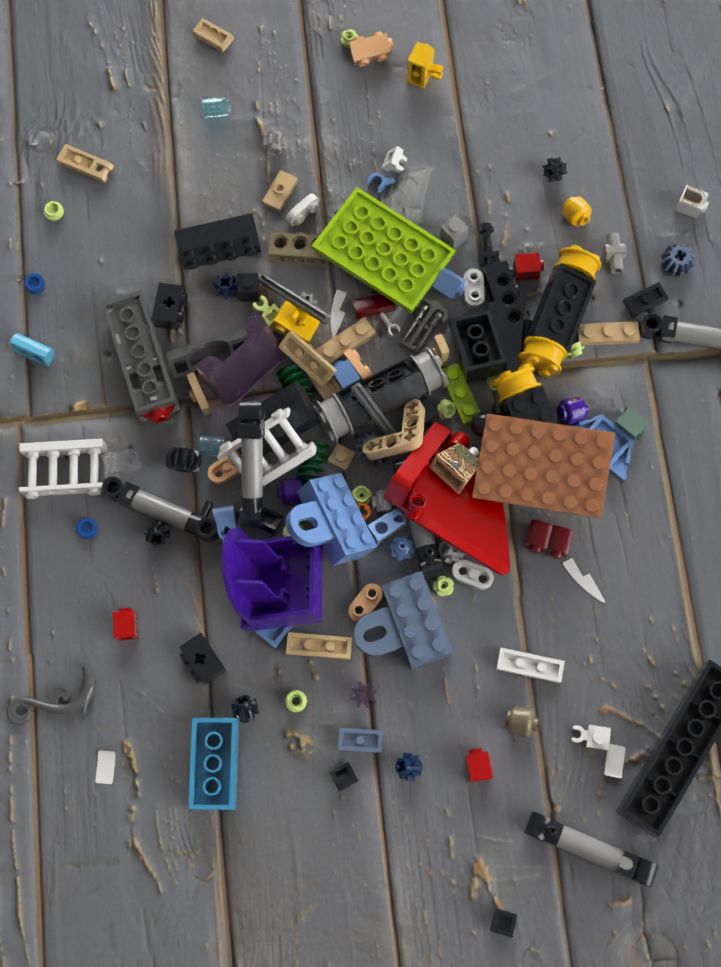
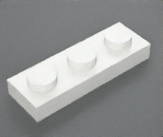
[496,648,565,683]

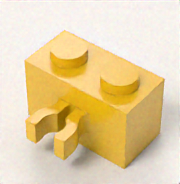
[407,42,444,89]
[270,301,320,343]

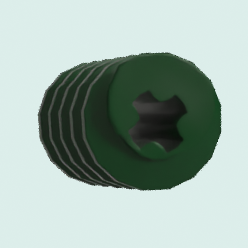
[276,365,314,399]
[296,440,330,483]

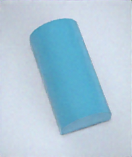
[10,333,55,367]

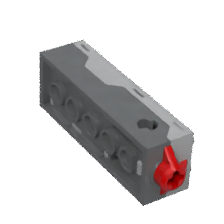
[102,290,181,423]

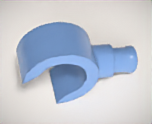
[367,173,395,193]

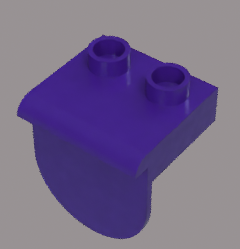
[221,528,323,631]

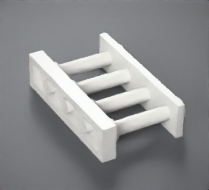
[217,407,317,486]
[19,439,107,499]

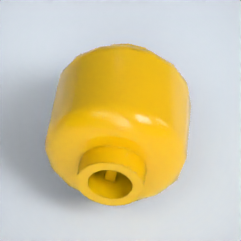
[562,197,592,226]

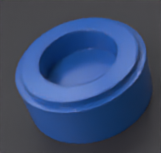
[24,273,45,294]
[76,518,99,540]

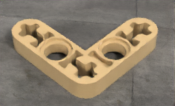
[363,399,425,460]

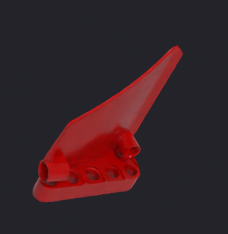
[383,421,510,575]

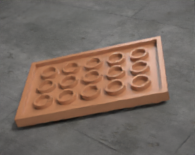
[472,414,615,519]

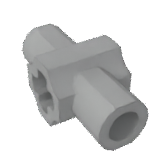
[603,233,627,274]

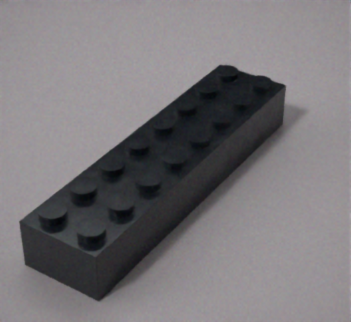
[615,660,721,837]

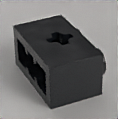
[151,282,187,330]
[179,633,227,685]

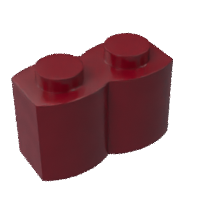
[525,520,574,560]

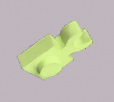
[251,296,279,333]

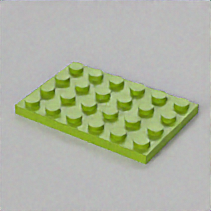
[311,187,456,314]

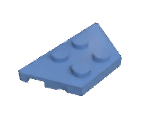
[573,414,634,483]

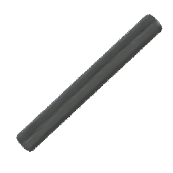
[259,274,331,324]

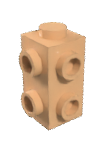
[349,32,394,67]

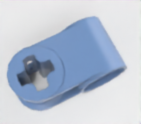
[212,504,237,544]

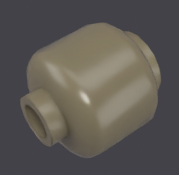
[505,706,539,737]

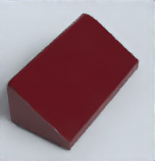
[352,294,395,319]

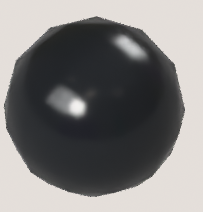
[470,412,490,438]

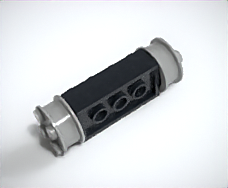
[314,347,449,442]

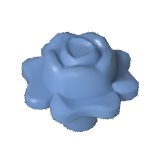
[389,536,415,561]

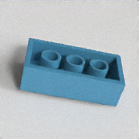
[188,718,239,810]

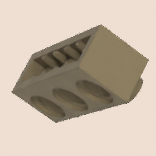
[268,231,329,266]

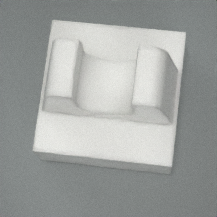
[382,146,407,173]

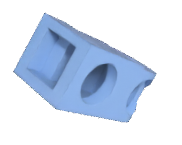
[367,508,408,545]

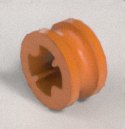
[357,502,371,522]

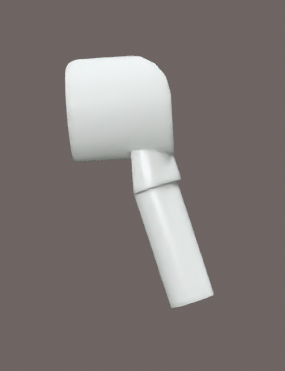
[379,313,400,337]

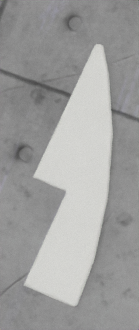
[331,290,346,338]
[563,558,605,603]

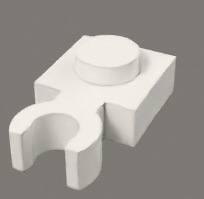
[570,725,611,751]

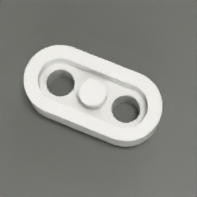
[286,193,320,226]
[464,269,485,309]
[452,560,494,590]

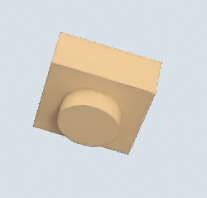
[328,443,356,472]

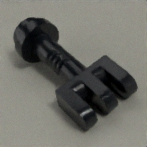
[478,222,500,267]

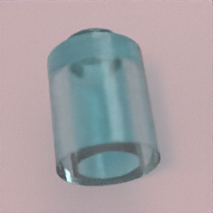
[203,96,231,117]
[198,434,227,456]

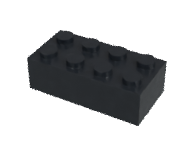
[174,213,261,270]
[226,382,321,456]

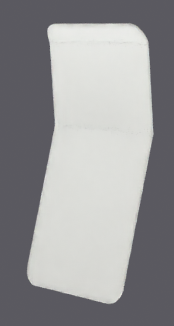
[604,744,626,778]
[95,750,116,784]

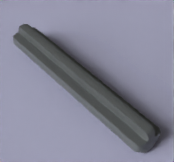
[351,383,397,446]

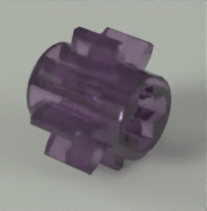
[351,681,377,709]

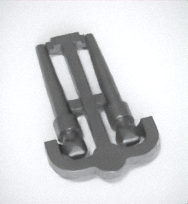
[399,297,448,354]

